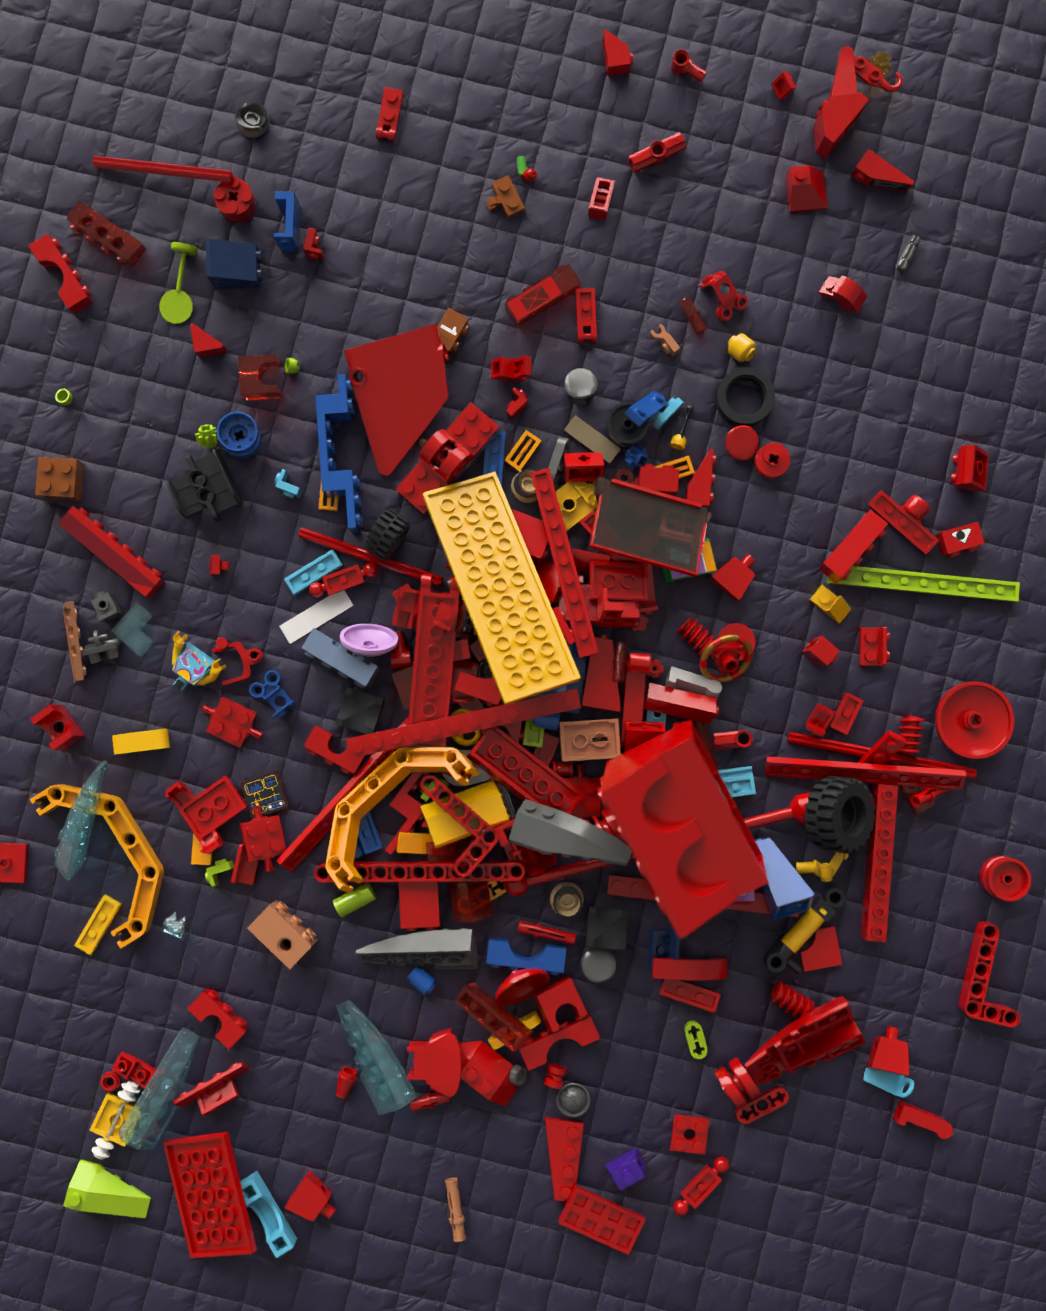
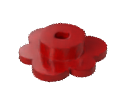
[631,612,649,632]

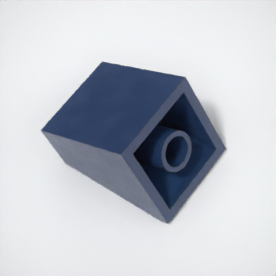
[205,239,263,289]

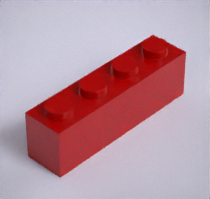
[819,509,888,584]

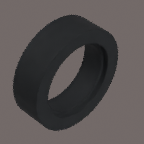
[715,367,775,427]

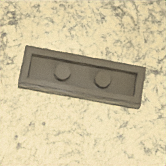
[564,415,621,465]

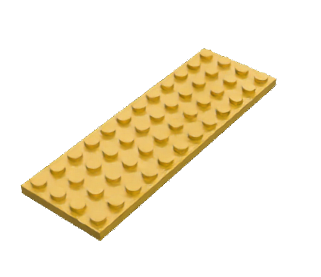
[423,472,581,705]

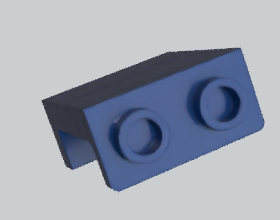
[274,191,301,253]

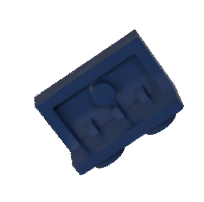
[648,929,681,970]

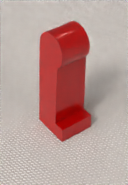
[893,1100,953,1139]

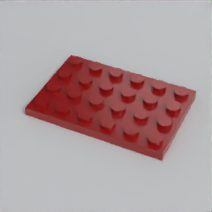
[163,1132,257,1258]

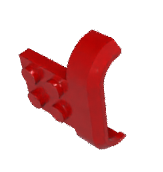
[165,775,248,854]

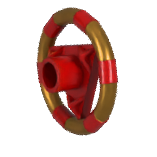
[699,634,753,683]

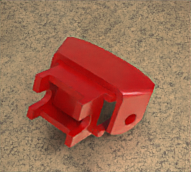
[407,1028,461,1097]

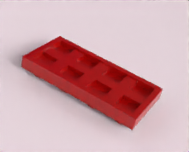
[558,1185,646,1255]

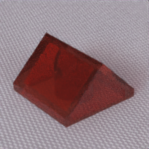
[448,881,493,922]

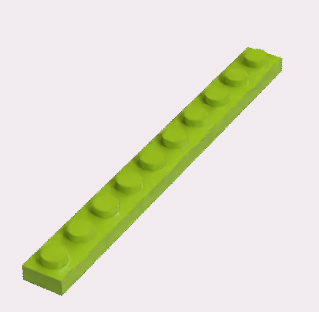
[826,566,1020,602]

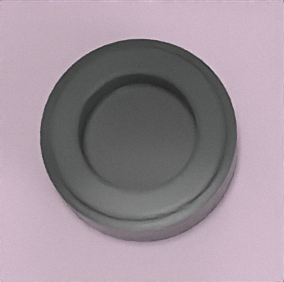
[509,1065,527,1086]

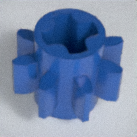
[625,445,649,469]

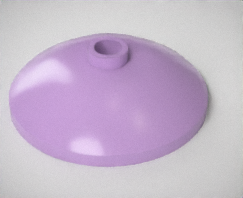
[340,624,398,657]

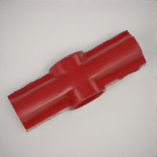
[628,132,686,173]

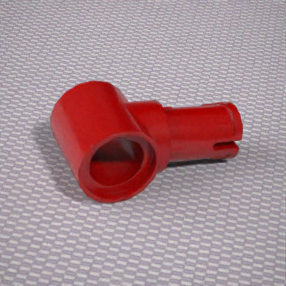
[671,49,707,83]
[390,631,412,670]

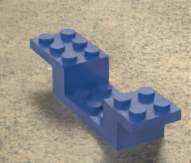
[315,374,363,534]

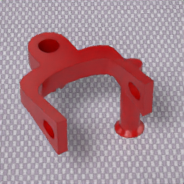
[212,637,263,686]

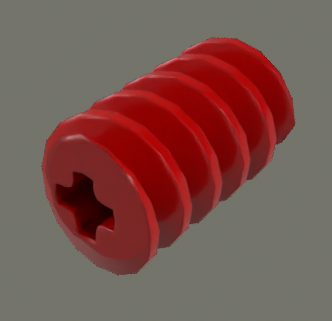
[676,616,714,656]
[897,715,925,756]
[770,980,815,1018]

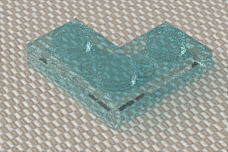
[111,603,154,656]

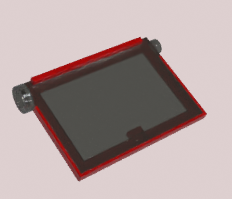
[589,476,712,577]

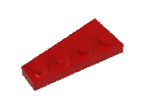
[545,1117,584,1202]

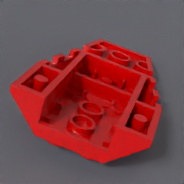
[744,996,866,1085]

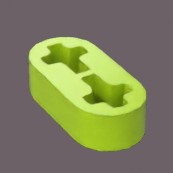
[684,1020,708,1059]

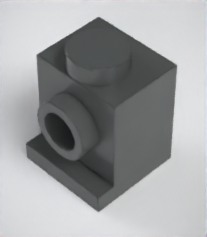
[91,591,123,622]

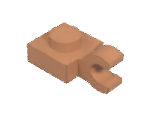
[650,324,680,357]

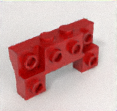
[391,587,469,639]

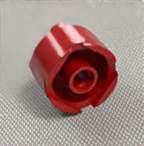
[213,176,256,223]

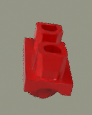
[507,832,540,865]

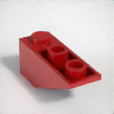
[685,449,716,509]

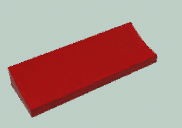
[466,726,584,814]

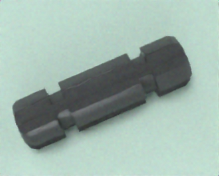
[896,235,921,272]

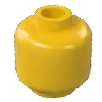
[728,334,756,362]

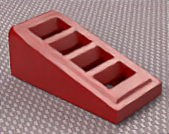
[588,177,615,220]

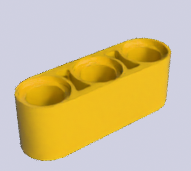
[112,728,170,755]

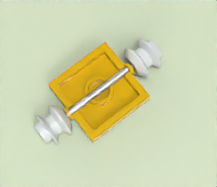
[89,1081,144,1159]

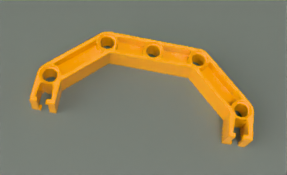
[326,748,479,893]
[30,784,164,949]

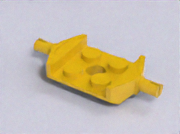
[542,481,602,531]

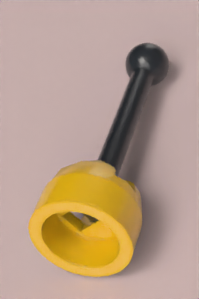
[670,405,694,450]

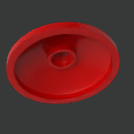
[495,968,550,1006]

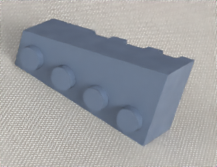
[302,628,381,689]

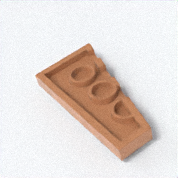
[62,601,86,683]

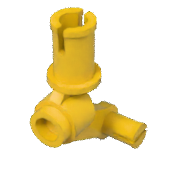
[796,852,848,882]

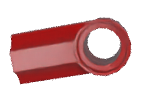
[713,730,753,750]

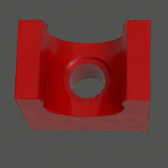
[30,704,85,751]
[531,977,588,1033]

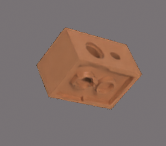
[559,719,621,761]
[247,900,318,969]

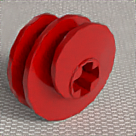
[754,442,790,479]

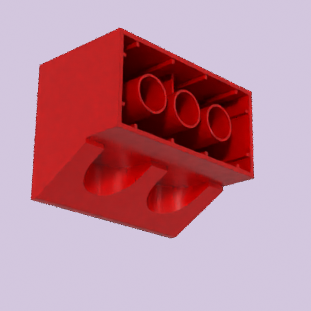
[597,720,769,938]

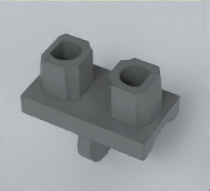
[81,630,121,664]

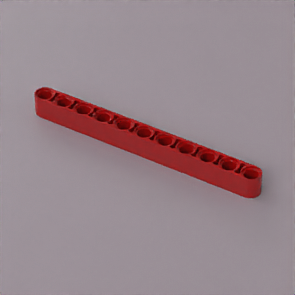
[314,860,527,883]

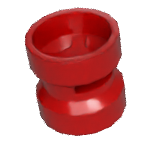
[544,1063,567,1089]

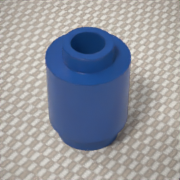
[407,966,436,995]

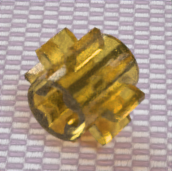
[868,51,892,76]

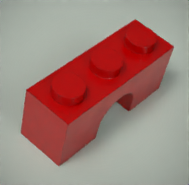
[304,726,366,775]
[187,988,249,1049]

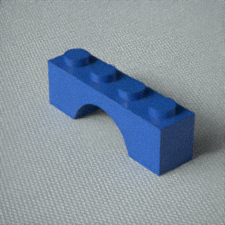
[486,937,566,975]

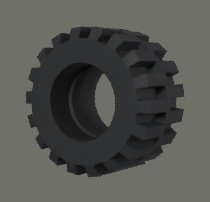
[364,508,410,562]

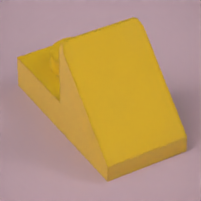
[809,585,851,624]

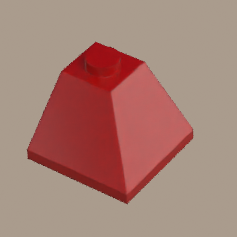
[786,165,827,213]

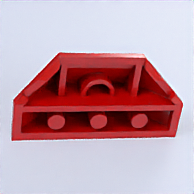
[459,1041,517,1106]

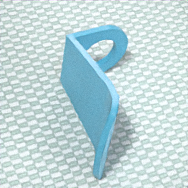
[864,1067,914,1098]

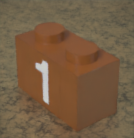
[437,307,470,356]

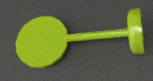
[159,242,198,324]

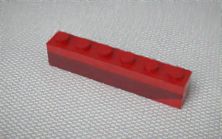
[58,506,165,599]

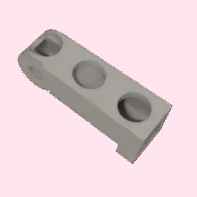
[665,666,722,699]

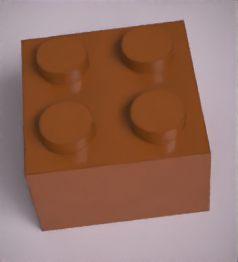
[35,457,84,501]

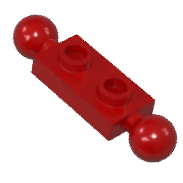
[309,563,378,597]
[673,1157,729,1216]

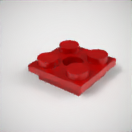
[670,1114,709,1155]

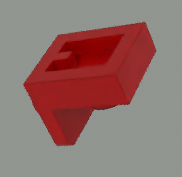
[303,227,324,260]
[506,387,528,420]
[432,602,459,633]

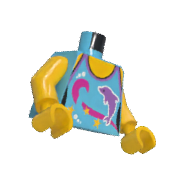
[172,631,227,691]

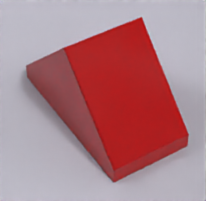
[190,323,227,357]

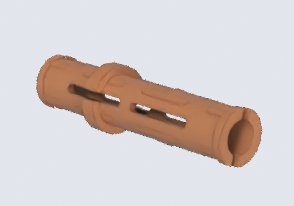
[445,1177,466,1242]

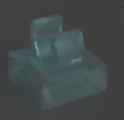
[163,912,186,938]

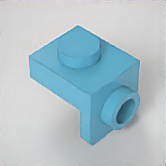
[275,469,302,499]

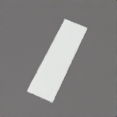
[279,590,353,644]

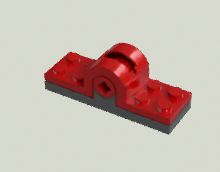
[396,402,501,516]

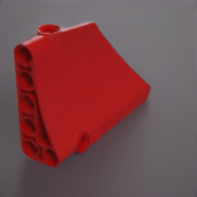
[344,324,449,476]

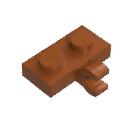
[486,175,525,219]

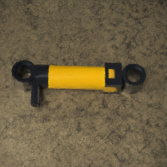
[763,886,845,974]

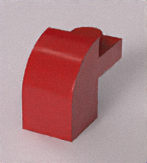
[819,276,867,313]
[491,355,532,382]

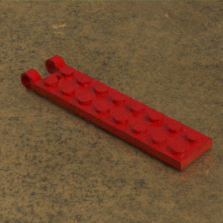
[406,574,460,748]

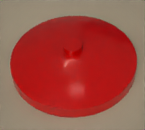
[935,681,1014,759]

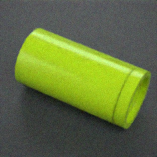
[333,882,376,918]

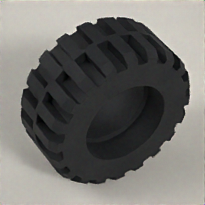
[804,776,875,854]

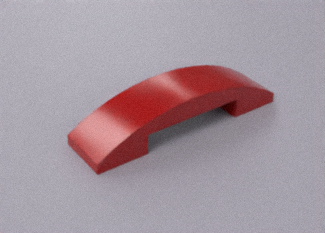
[652,958,728,980]

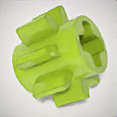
[195,425,219,448]

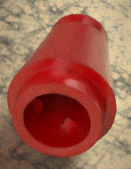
[336,1067,357,1098]

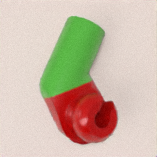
[517,156,537,182]

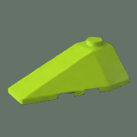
[63,1160,151,1218]

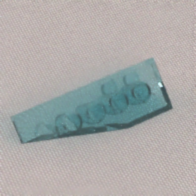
[54,760,108,880]
[336,1000,417,1116]
[119,1027,200,1149]

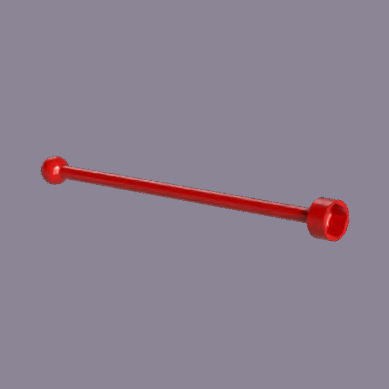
[504,792,811,897]

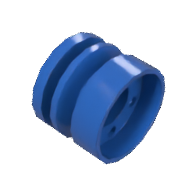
[217,411,262,459]

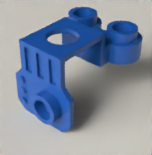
[249,670,295,719]

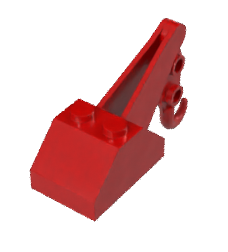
[813,46,903,159]

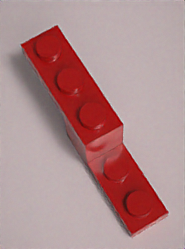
[385,772,428,855]

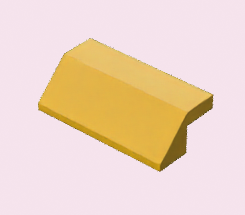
[421,781,509,848]

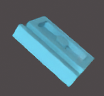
[718,766,756,797]

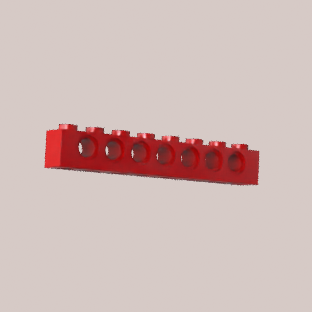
[861,783,898,942]

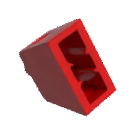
[709,554,756,602]
[866,1026,909,1076]
[284,1170,335,1221]

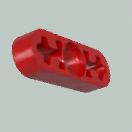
[735,1086,789,1124]

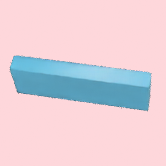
[284,549,343,596]

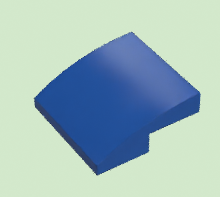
[331,811,383,858]

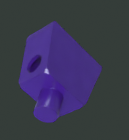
[604,1147,646,1190]

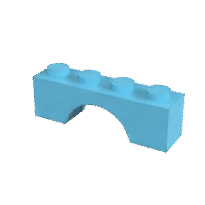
[240,1171,297,1258]

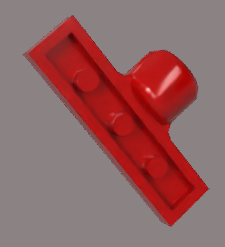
[867,490,939,555]

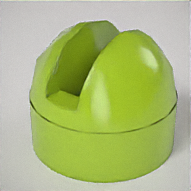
[285,358,300,374]
[55,389,73,405]

